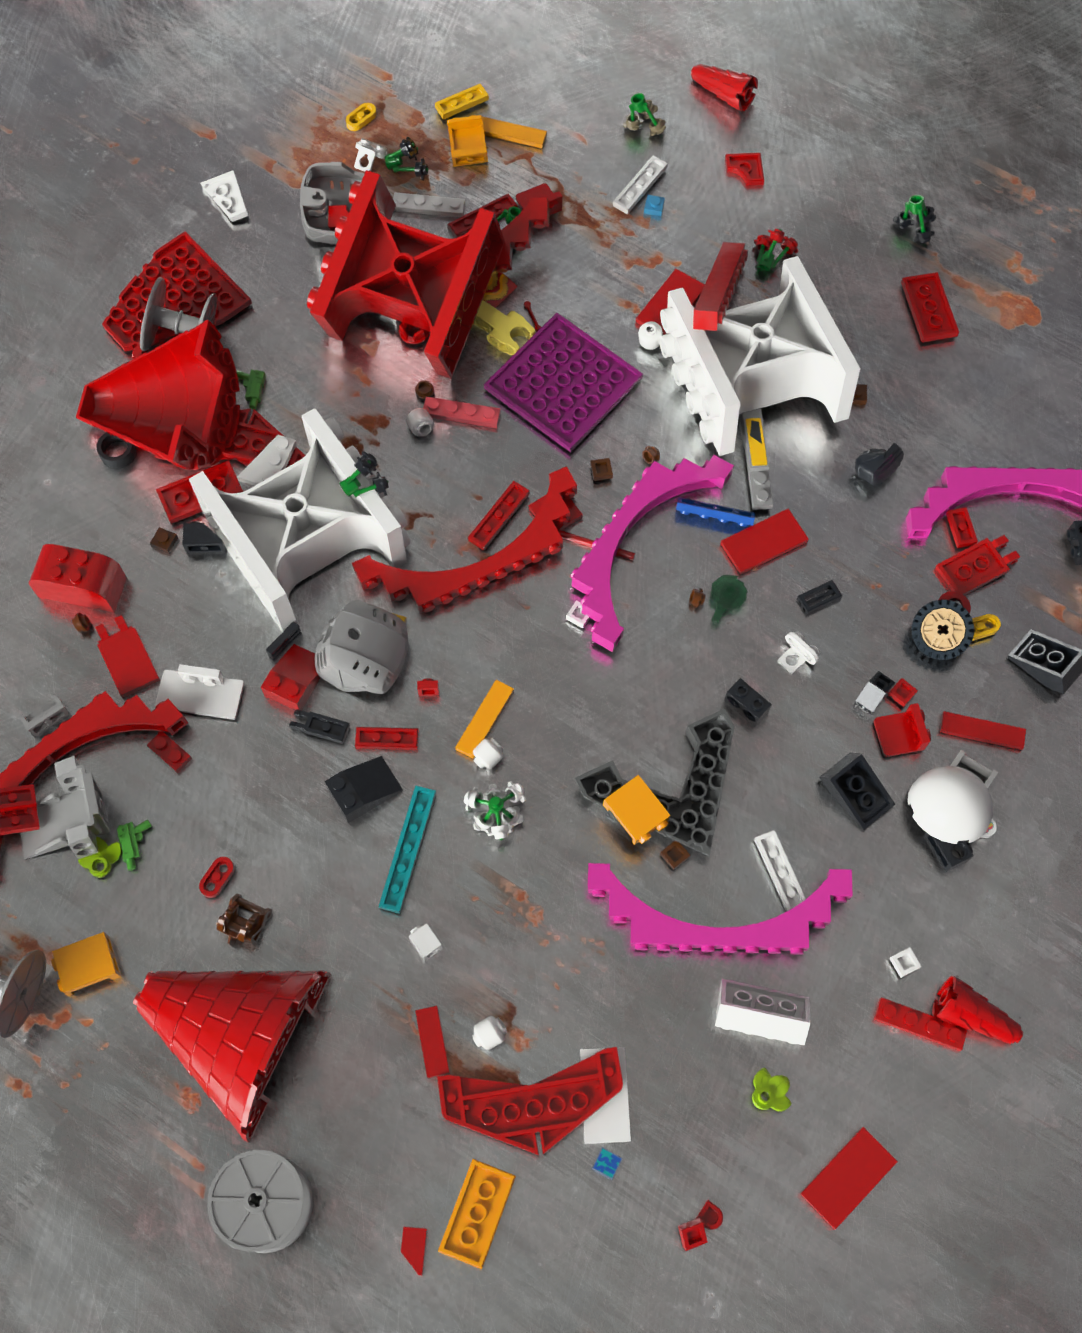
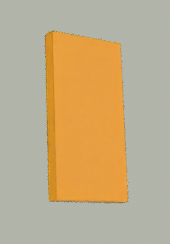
[438,1159,516,1269]

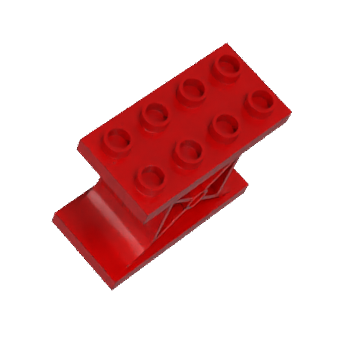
[307,170,505,379]

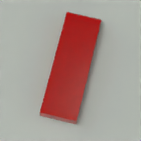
[355,727,419,750]
[415,1006,450,1079]

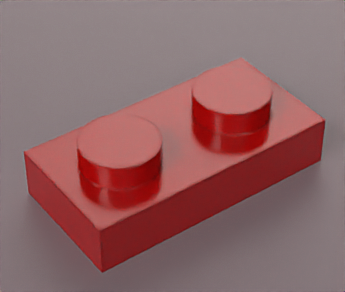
[946,507,978,548]
[147,731,192,773]

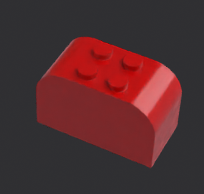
[29,544,127,613]

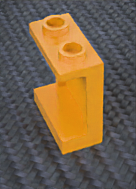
[447,115,488,167]
[603,775,671,845]
[51,932,121,996]

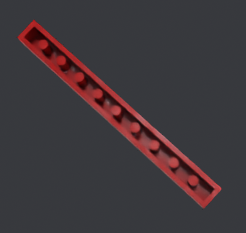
[693,242,748,331]

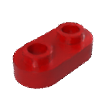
[199,857,235,898]

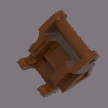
[216,893,272,947]

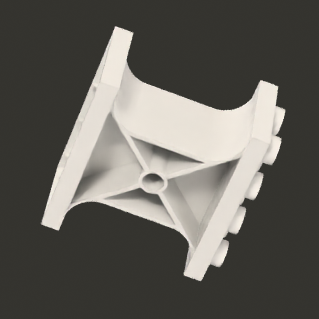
[659,256,860,456]
[189,408,411,632]

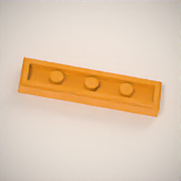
[482,117,547,149]
[455,680,514,759]

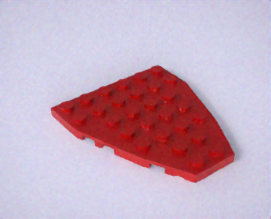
[102,231,252,352]

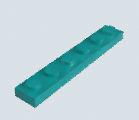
[379,785,436,914]

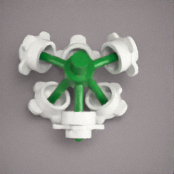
[464,781,526,840]

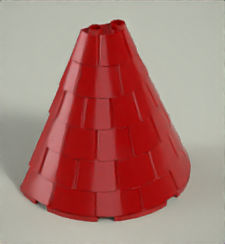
[76,320,240,470]
[133,970,331,1142]

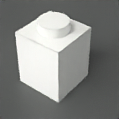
[409,923,443,962]

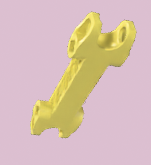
[474,300,535,356]

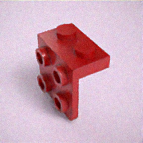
[516,183,563,216]
[874,703,931,757]

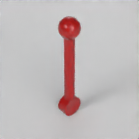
[524,301,541,332]

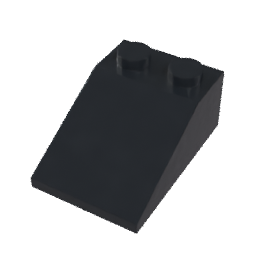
[1008,629,1082,694]
[819,752,896,830]
[324,756,403,823]

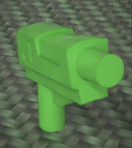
[237,369,266,410]
[117,819,152,871]

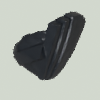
[855,443,904,485]

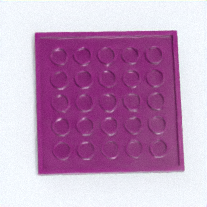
[484,313,643,452]

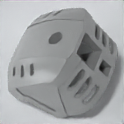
[300,162,364,245]
[315,600,409,694]

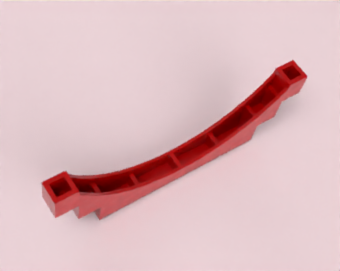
[328,197,549,273]
[352,466,577,613]
[0,691,188,849]

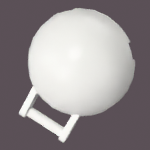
[908,750,998,844]

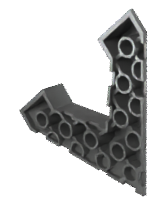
[575,709,735,856]

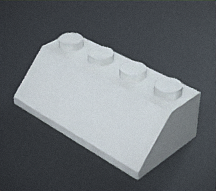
[715,979,810,1045]

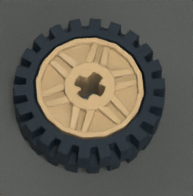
[911,600,974,660]

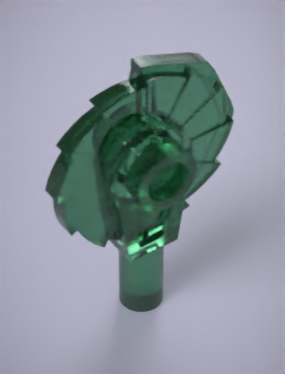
[711,575,748,624]

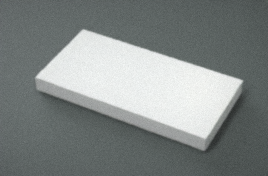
[580,1047,631,1144]

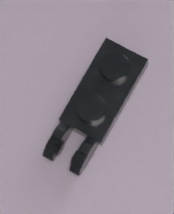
[289,710,350,744]

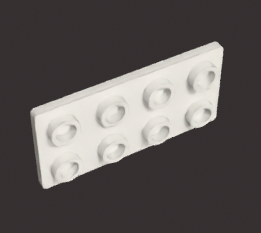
[154,664,244,720]

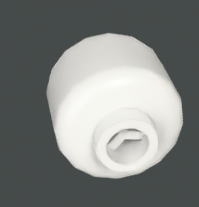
[638,321,663,350]
[406,408,434,436]
[473,738,504,769]
[472,1016,507,1050]

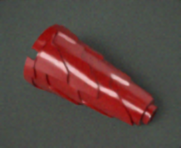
[691,64,758,112]
[932,976,1023,1044]

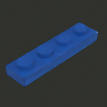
[676,497,755,527]

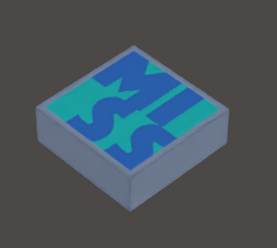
[592,1147,623,1180]

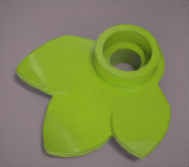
[78,836,121,878]
[752,1068,792,1111]

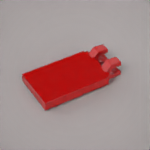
[935,535,1020,596]
[95,615,160,698]

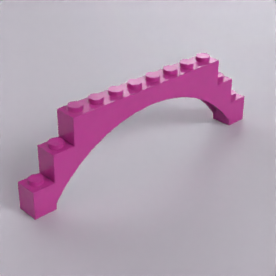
[571,455,734,652]
[906,466,1082,538]
[588,863,853,955]

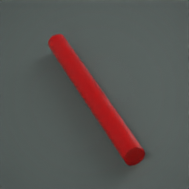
[559,530,635,561]

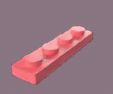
[423,397,501,428]

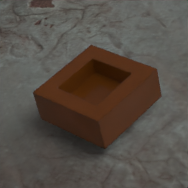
[852,384,867,405]
[590,458,613,481]
[150,527,178,554]
[660,841,691,871]

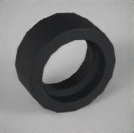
[97,432,136,469]

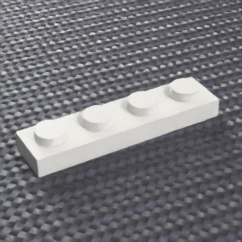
[613,155,668,215]
[393,192,465,218]
[754,830,806,912]

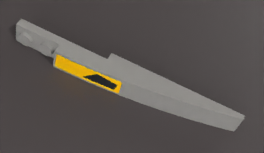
[739,408,773,510]

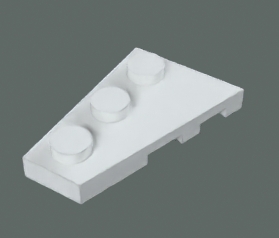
[200,170,249,222]
[237,435,297,486]

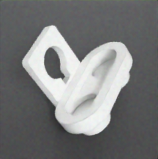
[354,138,388,172]
[778,631,820,674]

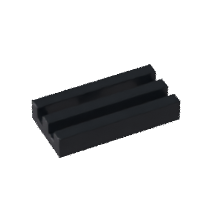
[797,580,842,615]
[266,622,302,662]

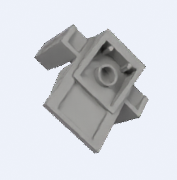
[20,756,110,859]

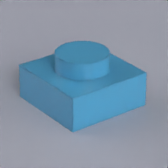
[644,195,665,216]

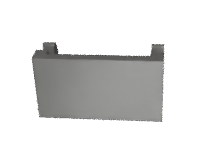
[19,693,70,737]

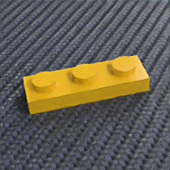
[435,83,489,120]

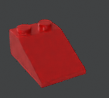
[261,644,321,711]

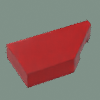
[401,1227,427,1275]

